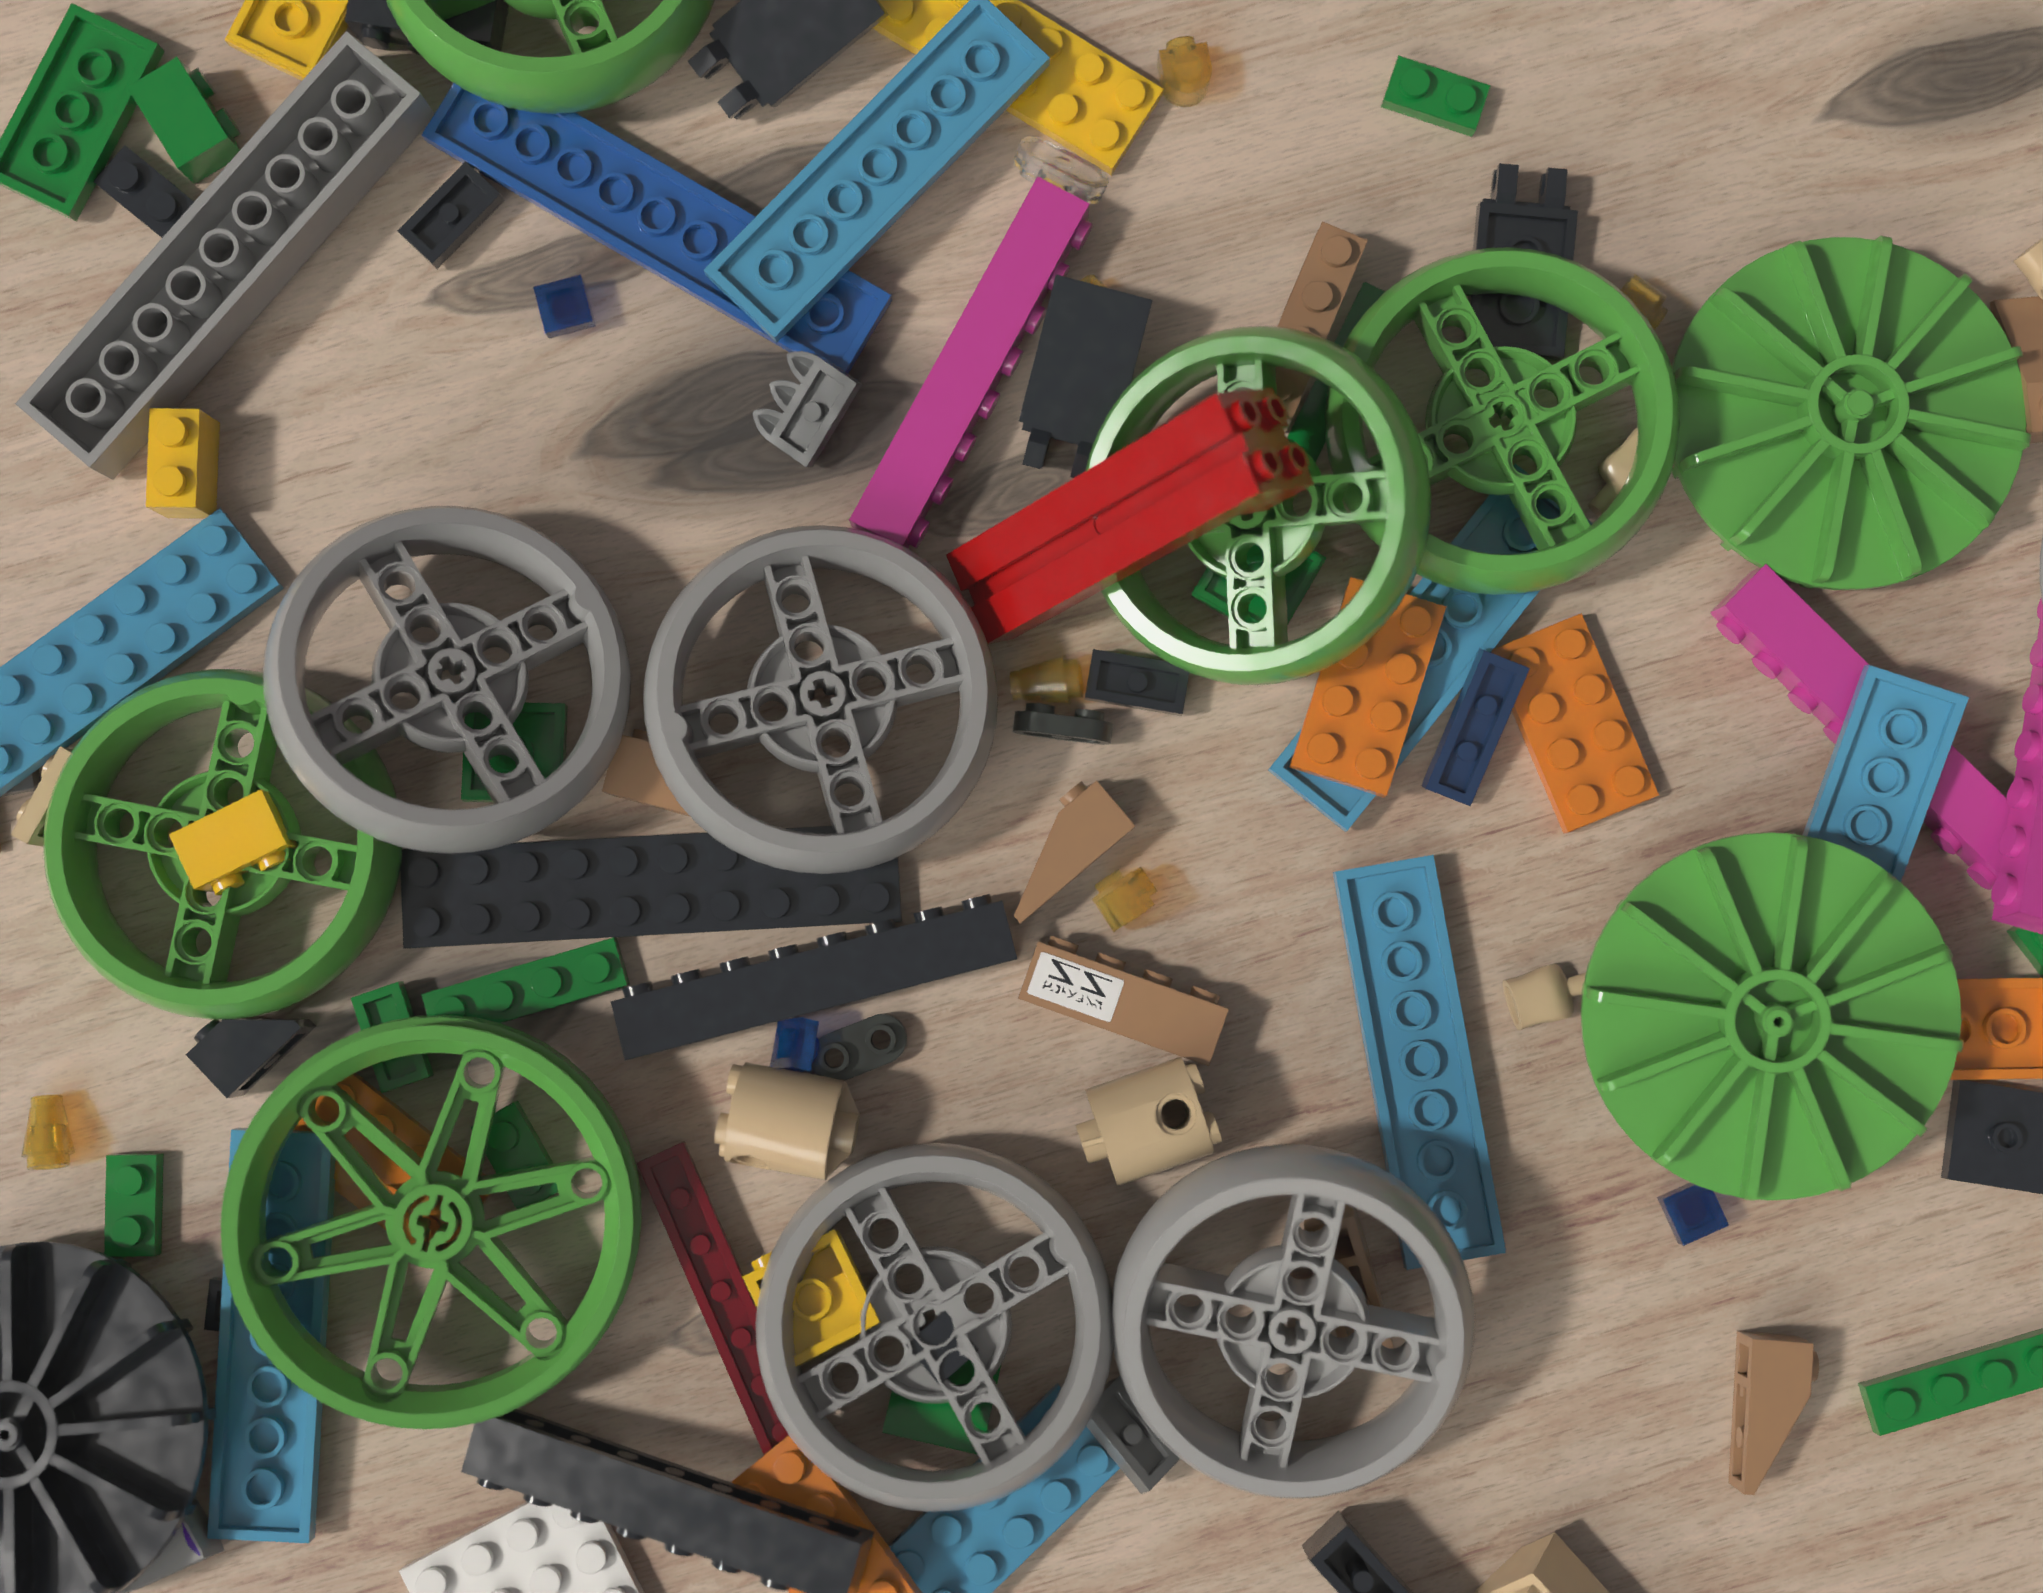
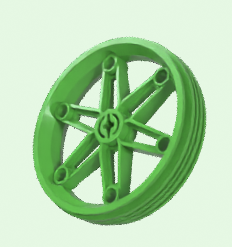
[221,1015,642,1430]

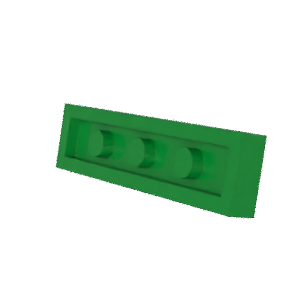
[421,937,630,1023]
[1858,1328,2043,1436]

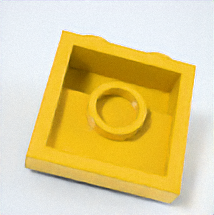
[743,1229,881,1367]

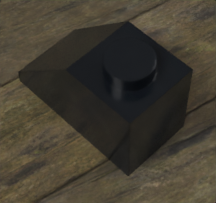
[186,1018,316,1098]

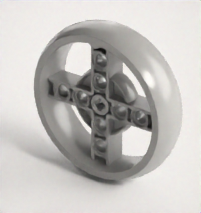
[263,506,631,853]
[643,525,998,874]
[756,1143,1114,1512]
[1111,1144,1475,1499]

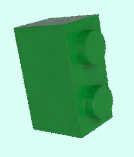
[127,57,241,185]

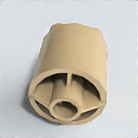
[1076,1057,1222,1186]
[715,1062,860,1181]

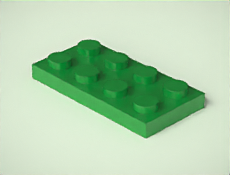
[0,3,165,222]

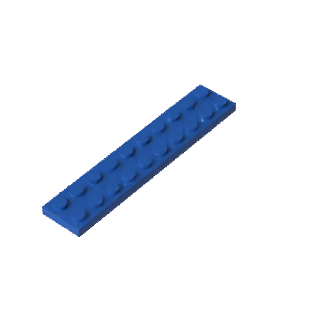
[422,83,892,374]

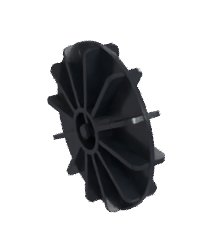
[0,1242,216,1593]

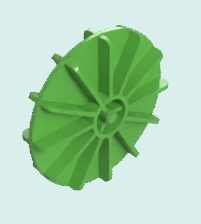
[1672,235,2031,590]
[1581,832,1964,1201]

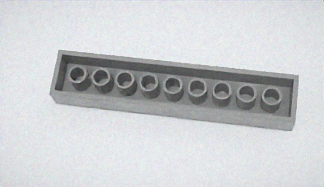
[15,31,435,480]

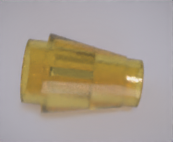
[1009,655,1084,704]
[21,1095,75,1170]

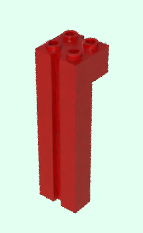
[946,388,1314,645]

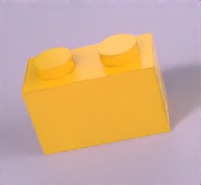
[146,408,220,519]
[169,789,298,895]

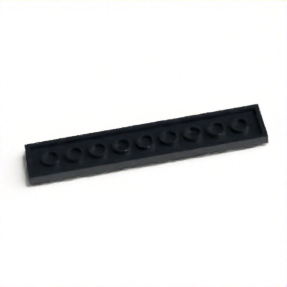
[400,826,902,949]

